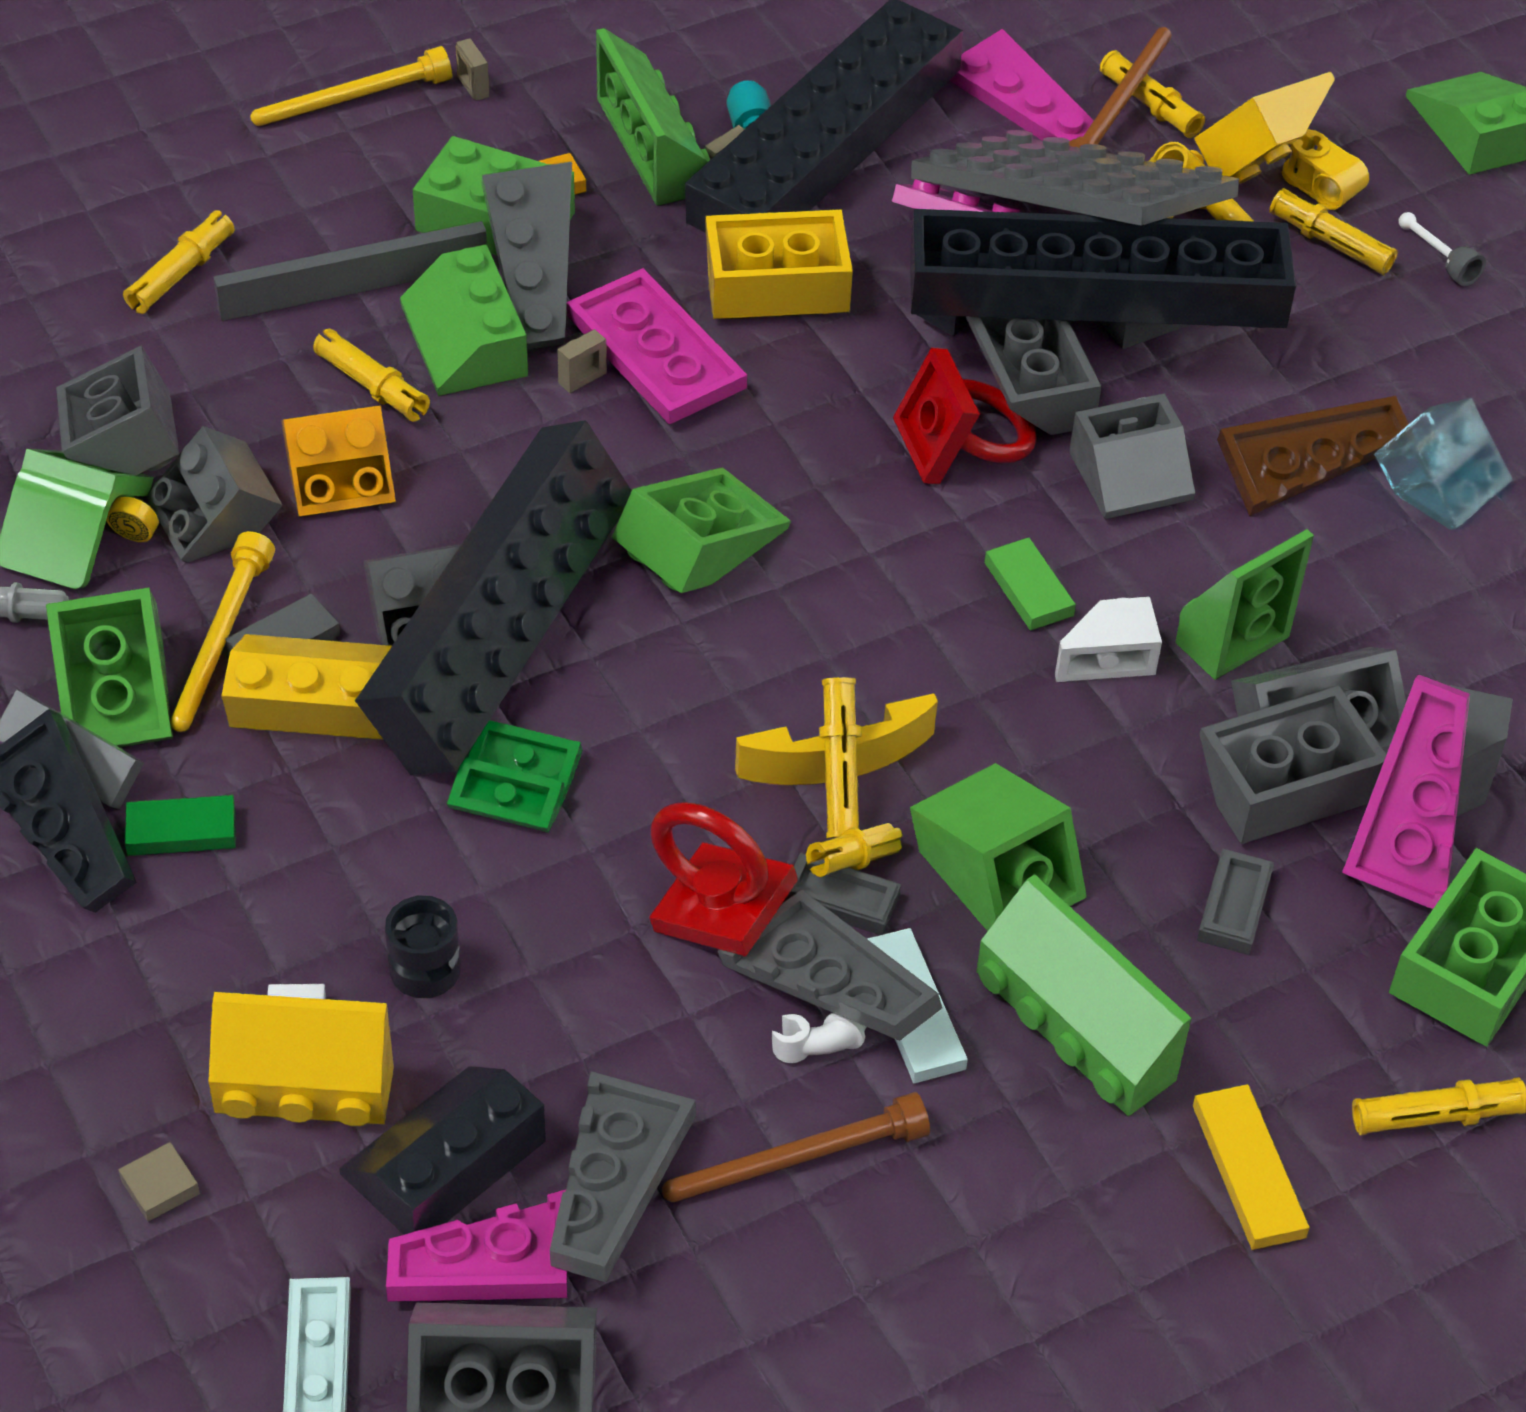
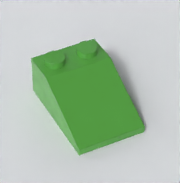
[1406,72,1526,175]
[612,467,791,593]
[1175,529,1314,680]
[46,588,173,747]

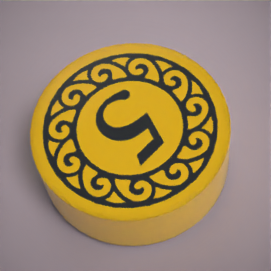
[106,497,159,542]

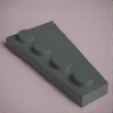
[481,162,572,350]
[718,890,942,1041]
[549,1071,696,1282]

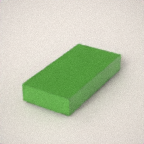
[984,538,1076,631]

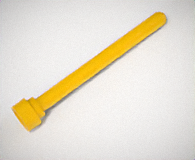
[250,46,452,126]
[170,531,275,732]

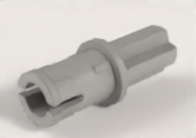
[0,582,69,623]

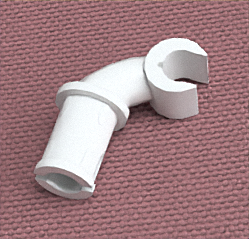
[772,1013,867,1063]

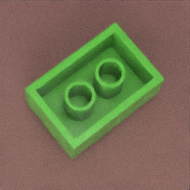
[413,136,575,255]
[1389,848,1526,1047]

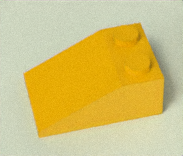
[1194,72,1335,184]

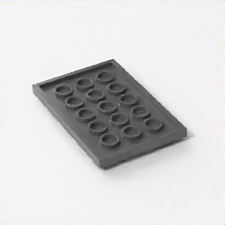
[911,130,1239,226]

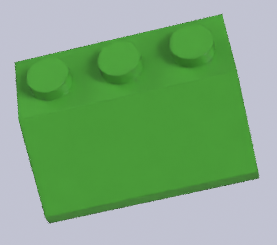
[400,244,528,396]

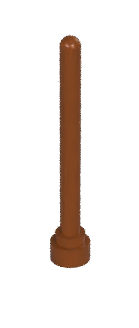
[1069,27,1172,148]
[662,1092,930,1202]

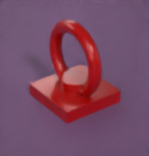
[893,347,1037,484]
[649,802,798,956]

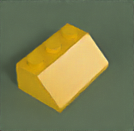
[706,210,853,319]
[221,634,392,740]
[208,992,394,1126]

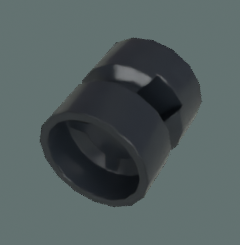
[385,895,461,998]

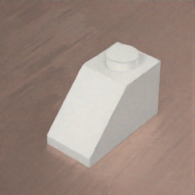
[1055,597,1162,682]

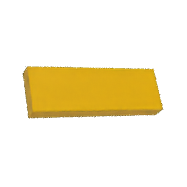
[1193,1084,1310,1250]

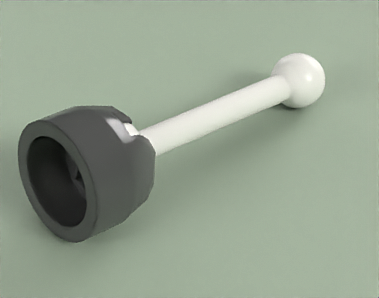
[1399,212,1486,286]

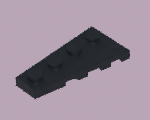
[0,709,137,913]

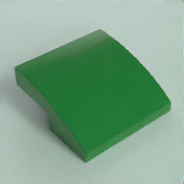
[447,720,583,833]

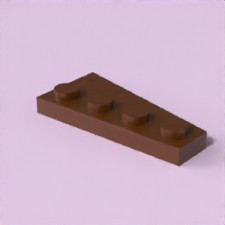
[1217,396,1413,516]

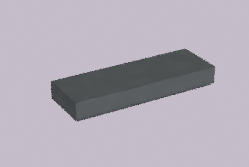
[0,689,145,809]

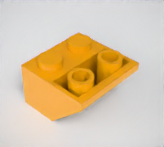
[281,405,396,516]

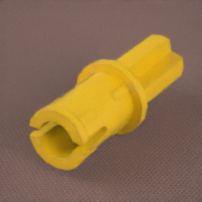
[806,823,903,877]

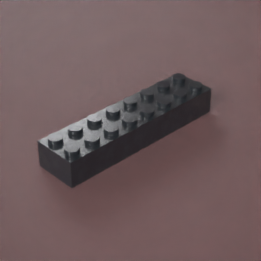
[685,0,963,233]
[910,209,1296,328]
[355,420,632,775]

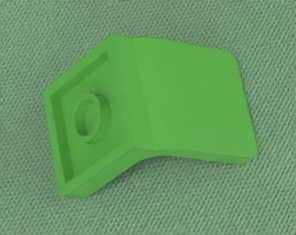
[0,449,154,589]

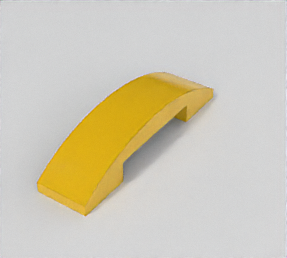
[735,693,938,785]

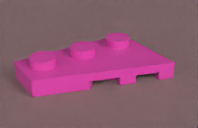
[386,1190,567,1302]

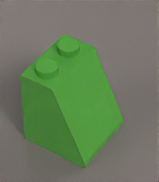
[910,763,1087,931]

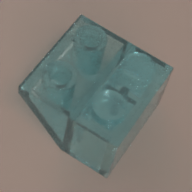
[1374,398,1513,530]

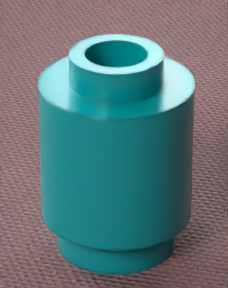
[726,80,771,129]

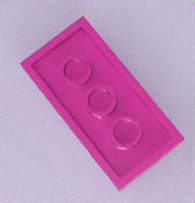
[566,268,748,425]

